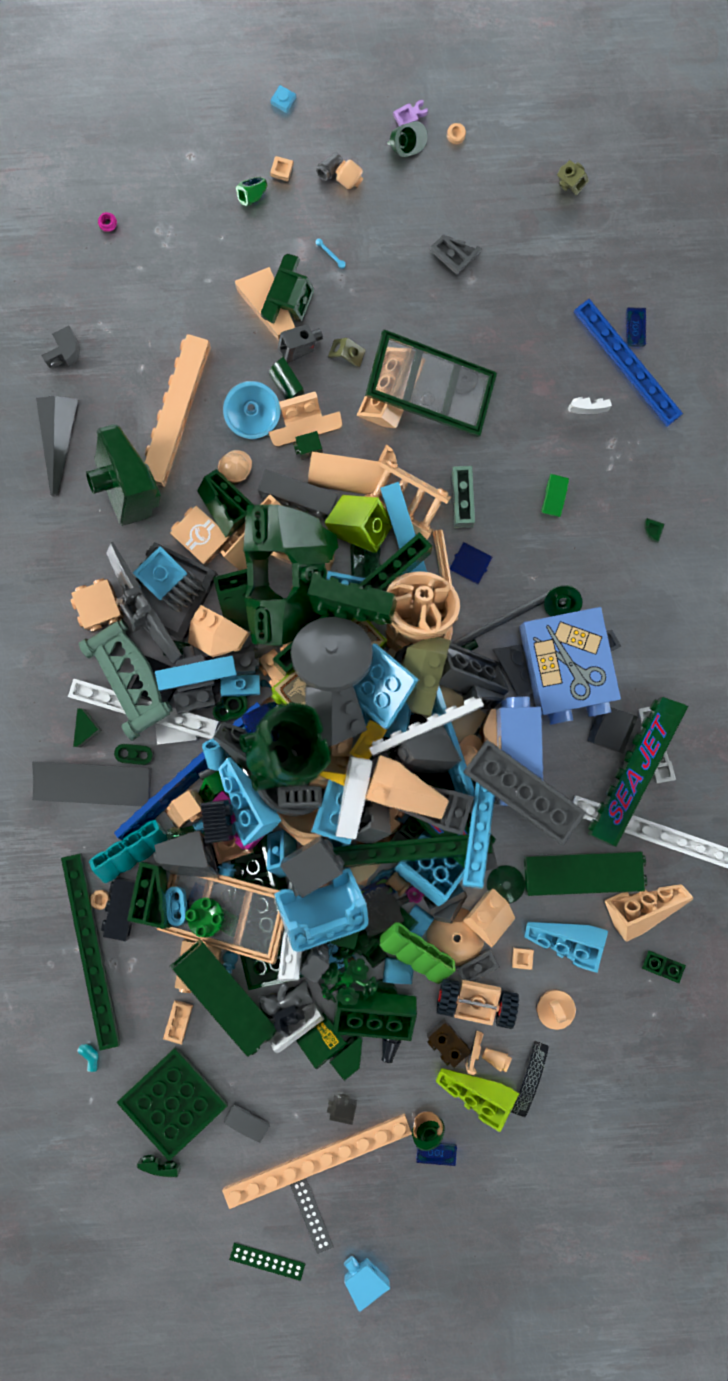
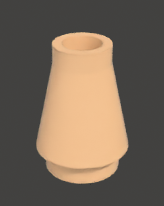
[482,1048,512,1072]

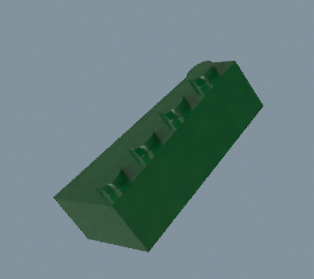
[308,572,397,625]

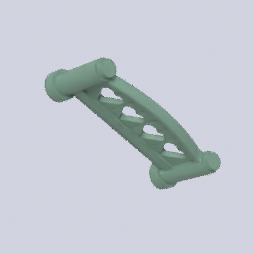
[79,619,173,741]

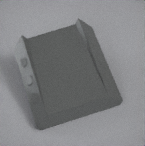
[587,707,638,754]

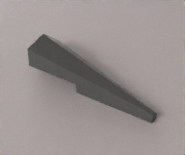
[36,396,79,496]

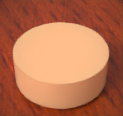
[447,123,466,144]
[90,890,111,910]

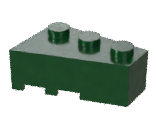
[197,469,254,538]

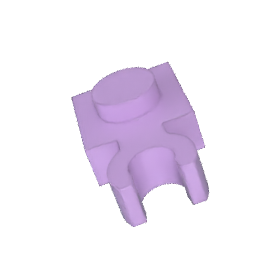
[393,100,428,126]

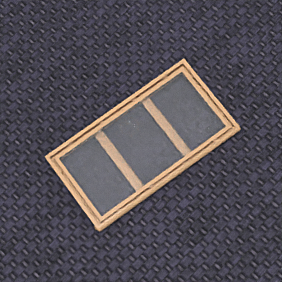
[157,873,284,964]

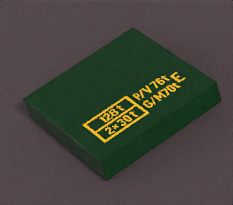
[296,1012,347,1069]

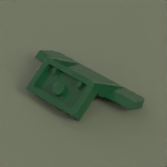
[261,254,315,324]

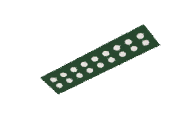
[229,1243,306,1281]

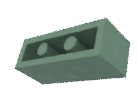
[451,466,475,528]

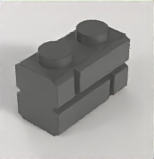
[300,943,329,983]

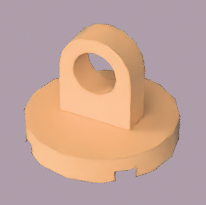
[536,989,576,1030]

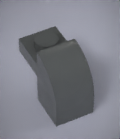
[42,326,80,368]

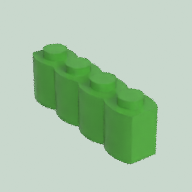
[380,922,455,984]

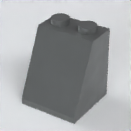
[390,725,462,775]
[154,830,219,878]

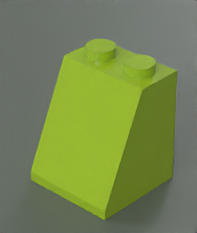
[324,495,392,553]

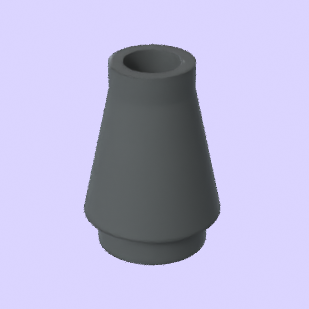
[316,152,343,181]

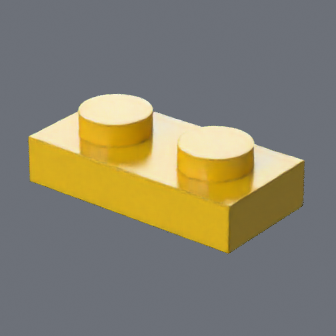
[349,719,387,759]

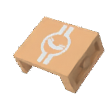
[170,506,230,567]

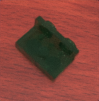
[350,543,381,578]

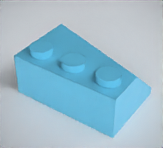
[393,834,465,907]

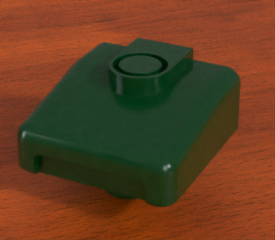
[86,424,161,526]

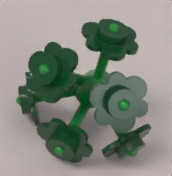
[321,947,377,1006]

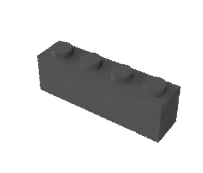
[258,469,338,520]

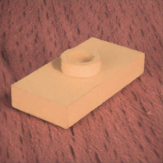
[163,1000,194,1045]

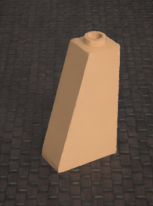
[235,267,295,341]

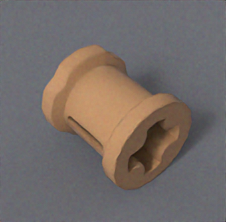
[385,872,411,897]

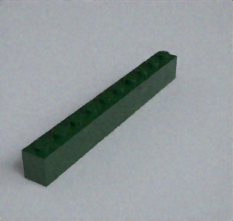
[273,532,433,676]

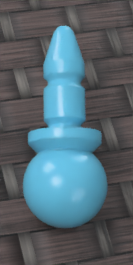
[222,951,238,974]

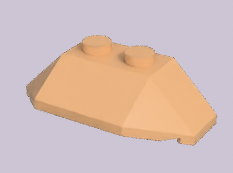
[188,605,250,657]

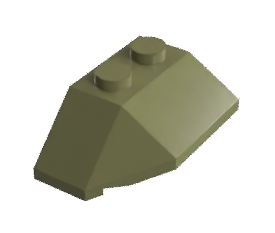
[403,637,451,717]

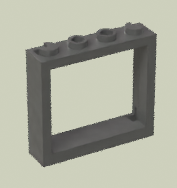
[120,542,218,642]

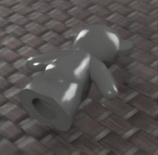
[259,979,314,1019]

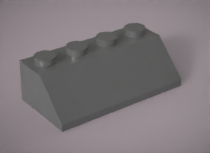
[439,643,509,695]

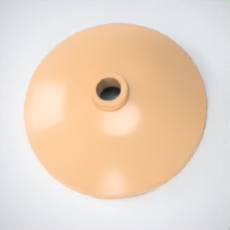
[427,908,484,966]

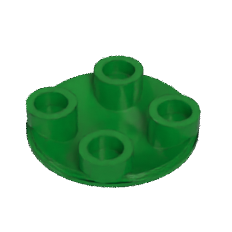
[185,898,224,938]

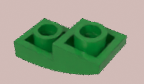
[541,473,569,517]

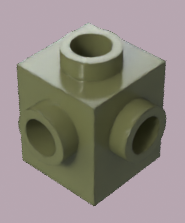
[557,160,589,195]

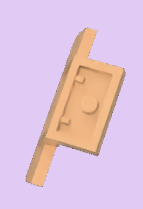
[269,391,342,447]

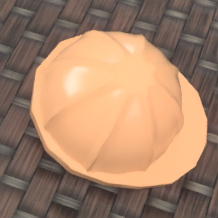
[217,450,252,485]

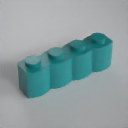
[89,820,169,883]

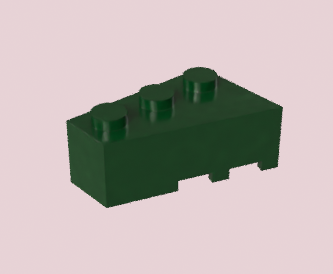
[127,862,171,929]

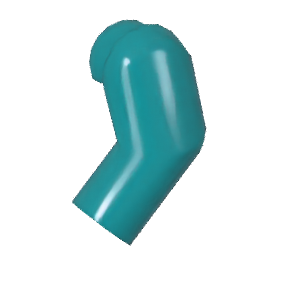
[78,1044,98,1072]

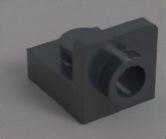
[274,1005,305,1037]

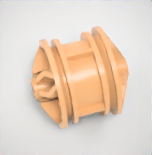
[385,571,460,657]

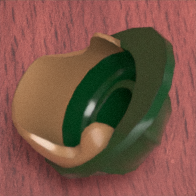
[412,1111,445,1151]

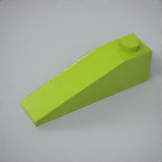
[436,1068,519,1132]

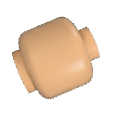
[335,159,364,190]

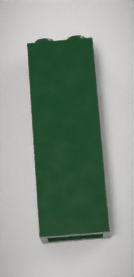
[524,851,647,896]
[170,939,276,1057]

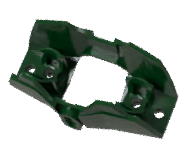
[243,504,339,645]

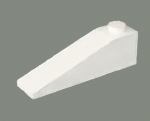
[336,756,372,839]

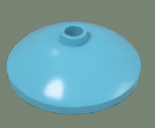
[223,381,280,439]

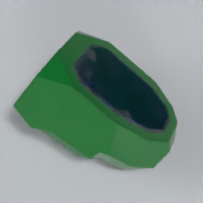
[236,177,268,206]

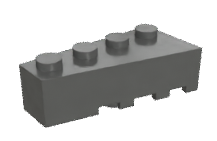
[352,775,391,844]

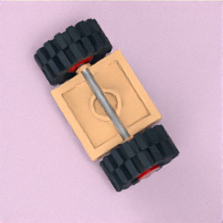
[436,979,519,1029]

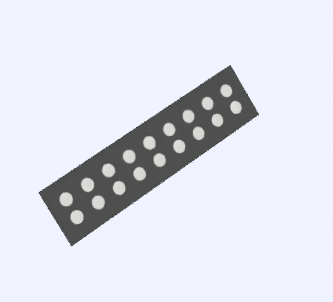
[290,1178,333,1254]

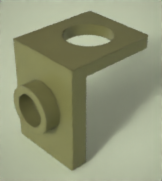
[328,338,366,367]

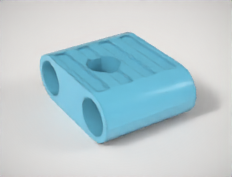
[409,904,434,937]
[383,957,414,984]

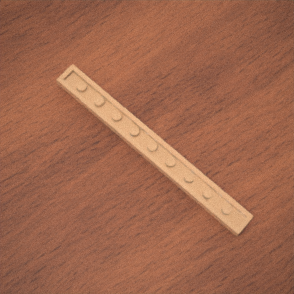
[222,1114,412,1209]

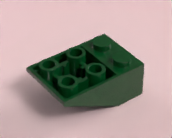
[213,569,250,632]

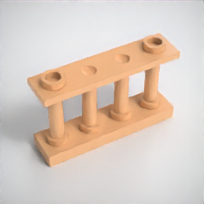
[364,460,451,540]

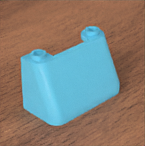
[274,868,368,952]

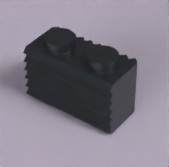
[201,799,236,844]

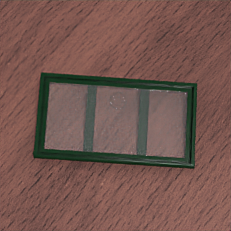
[365,329,497,437]

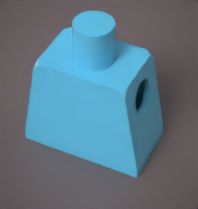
[344,1256,390,1312]

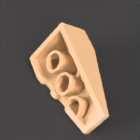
[365,755,449,819]

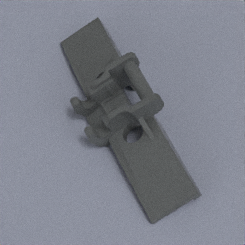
[106,542,181,664]

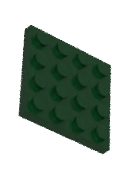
[116,1046,228,1161]

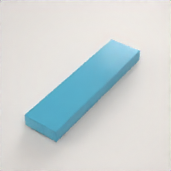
[155,655,237,691]

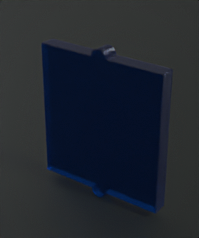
[449,542,492,584]

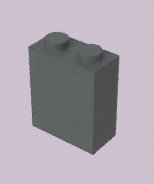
[280,835,344,898]

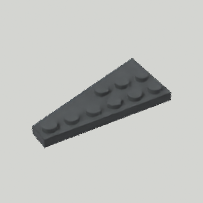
[492,630,621,697]

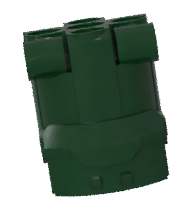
[240,702,331,791]

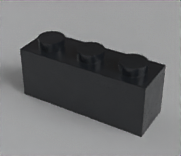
[101,877,135,942]

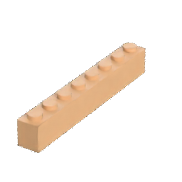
[145,334,211,487]

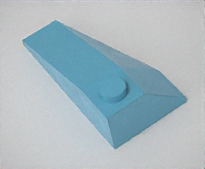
[218,757,281,846]
[525,922,608,973]

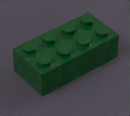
[333,989,417,1041]

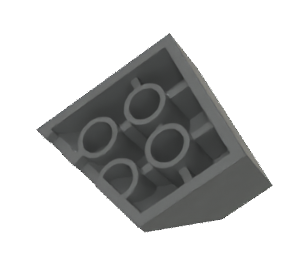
[305,685,367,747]

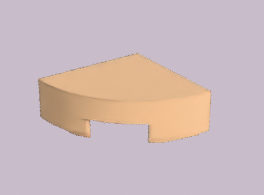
[378,445,397,463]

